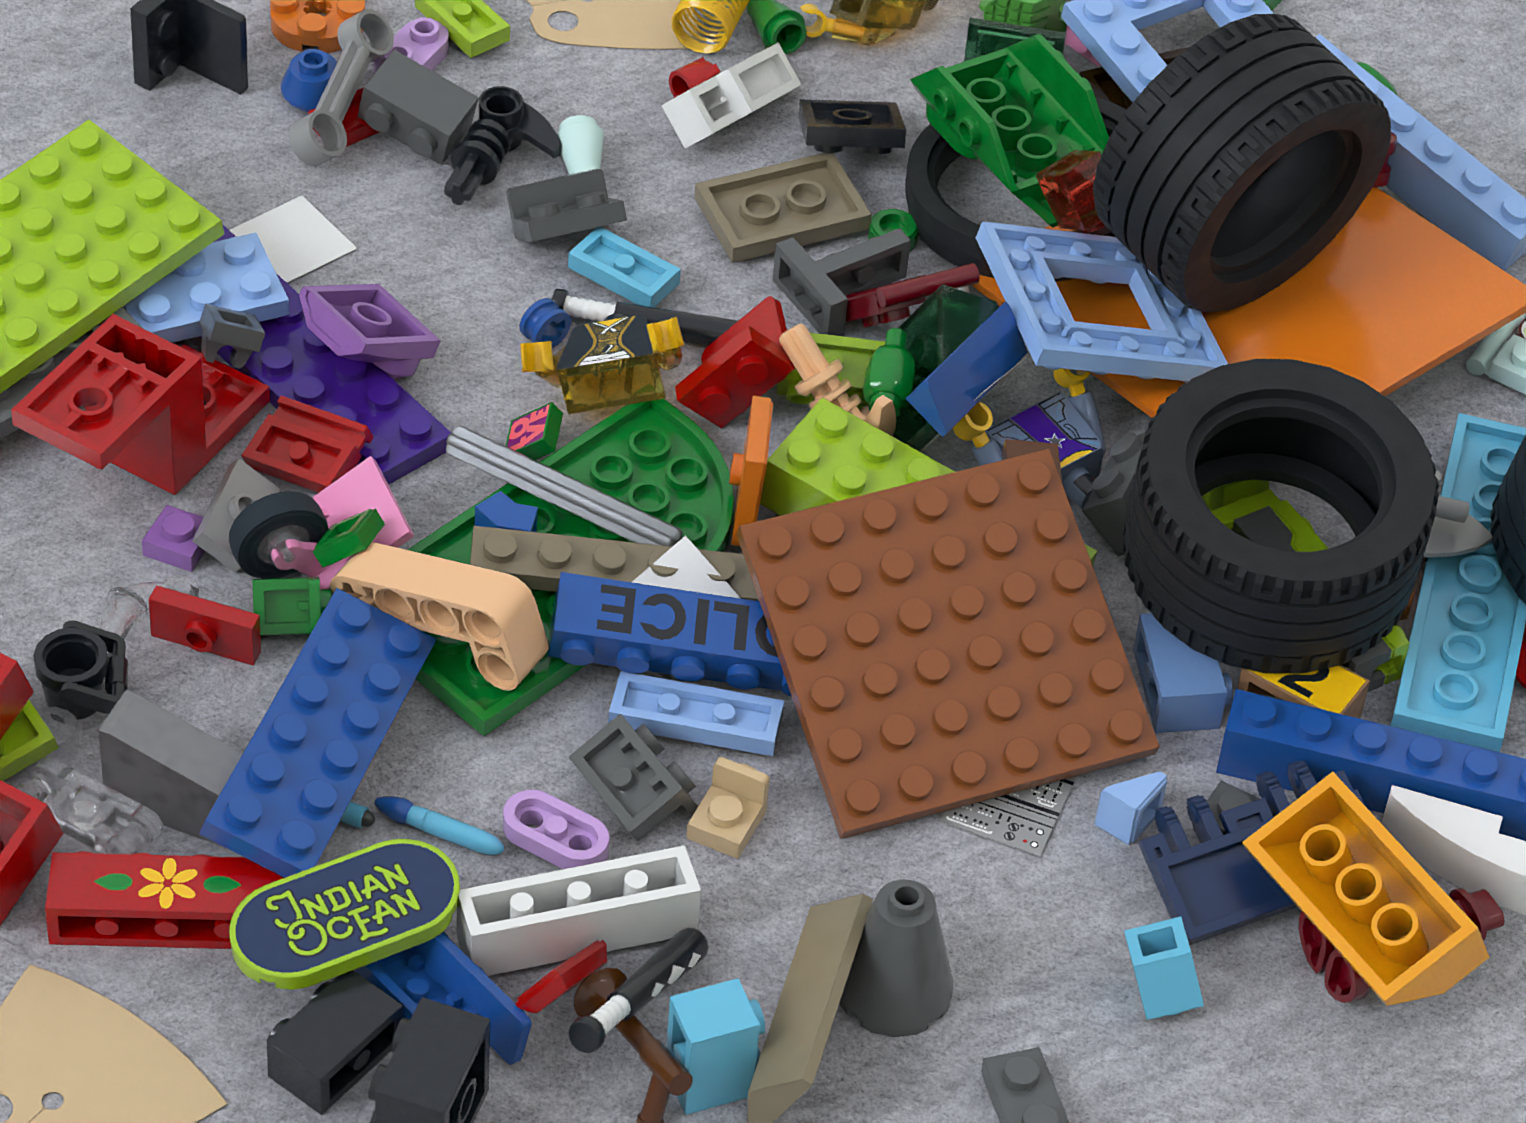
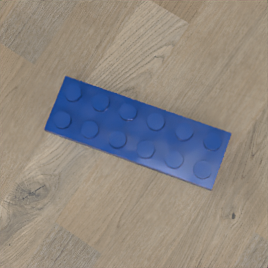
[199,588,436,878]

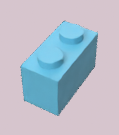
[666,978,765,1115]

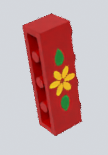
[45,851,284,949]

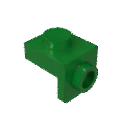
[252,577,331,635]

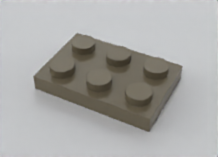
[694,153,872,263]

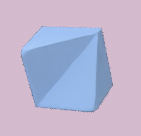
[1095,771,1168,845]

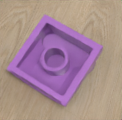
[299,284,441,379]

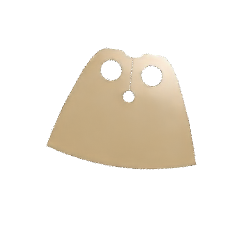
[526,0,701,49]
[0,964,227,1123]

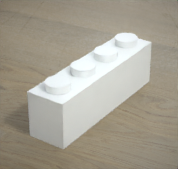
[456,845,701,976]

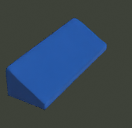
[906,301,1028,437]

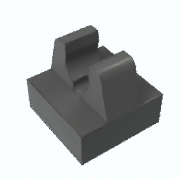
[199,304,265,369]

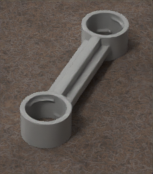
[289,9,394,166]

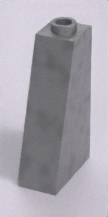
[98,690,243,848]

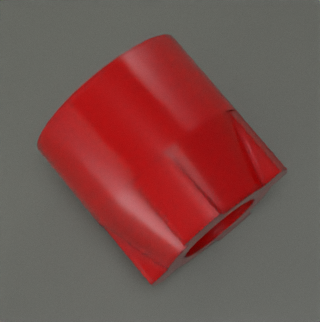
[669,57,721,98]

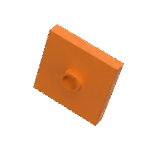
[729,396,773,546]

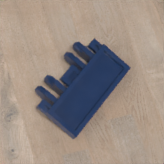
[1138,760,1366,945]

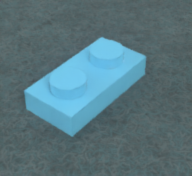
[568,227,681,308]

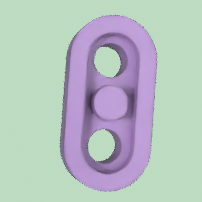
[373,18,449,74]
[503,790,609,869]

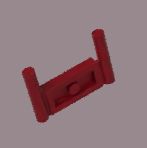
[845,263,980,328]

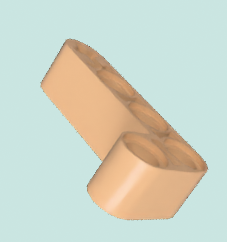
[330,542,549,691]

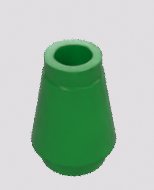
[747,0,806,54]

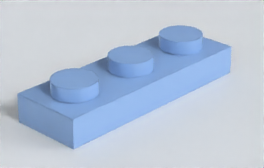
[608,671,784,756]

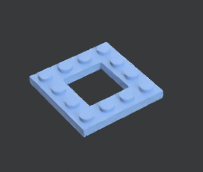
[1061,0,1274,103]
[976,221,1228,383]

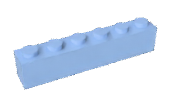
[1316,34,1526,271]

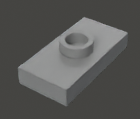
[192,458,281,572]

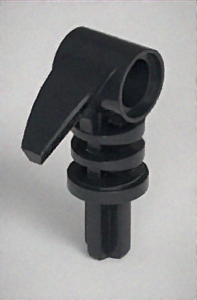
[444,86,561,205]

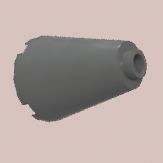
[839,879,953,1037]

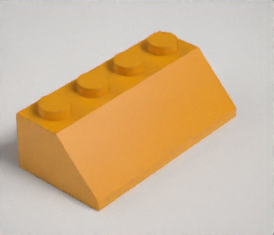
[1242,772,1490,1006]

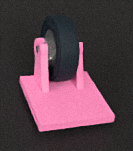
[229,456,414,595]

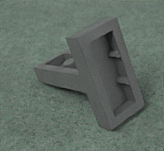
[773,228,911,336]

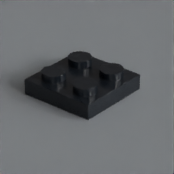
[799,99,906,154]

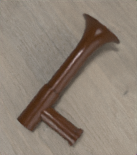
[573,967,693,1123]

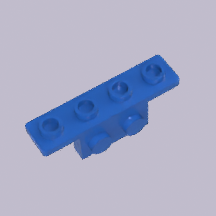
[355,931,532,1065]

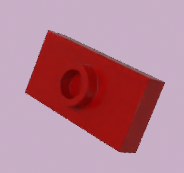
[148,585,261,666]

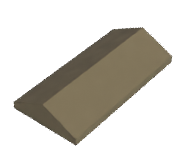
[747,893,873,1123]

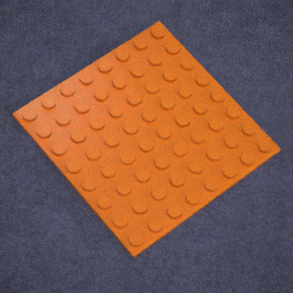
[971,187,1526,418]

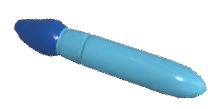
[374,796,504,855]

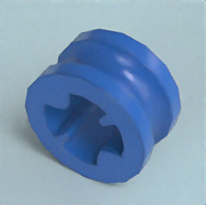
[519,298,571,348]

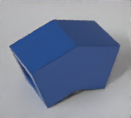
[475,491,538,532]

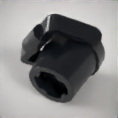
[33,620,128,721]

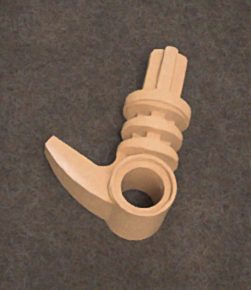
[779,323,896,437]

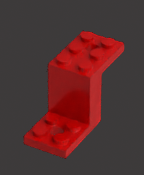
[11,314,270,495]

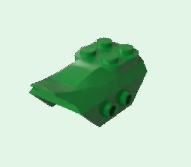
[910,34,1109,228]

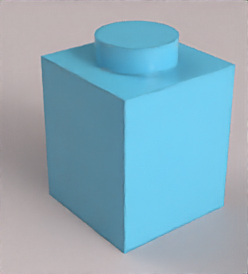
[1124,916,1204,1020]

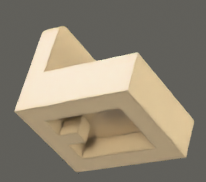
[686,757,770,859]

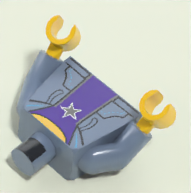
[953,368,1106,509]

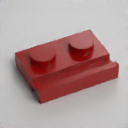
[241,395,374,493]

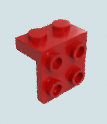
[675,296,795,429]

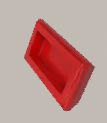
[515,940,607,1014]

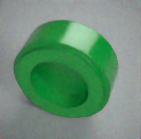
[868,209,919,252]

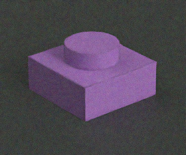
[142,505,206,572]

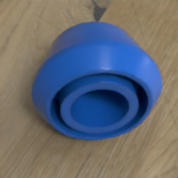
[281,49,337,112]

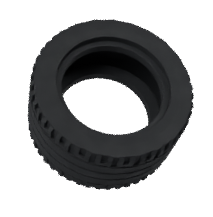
[1093,14,1391,313]
[1122,359,1439,674]

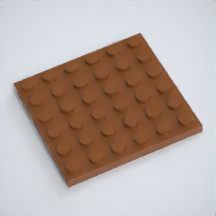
[736,449,1160,839]

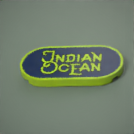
[229,839,460,990]

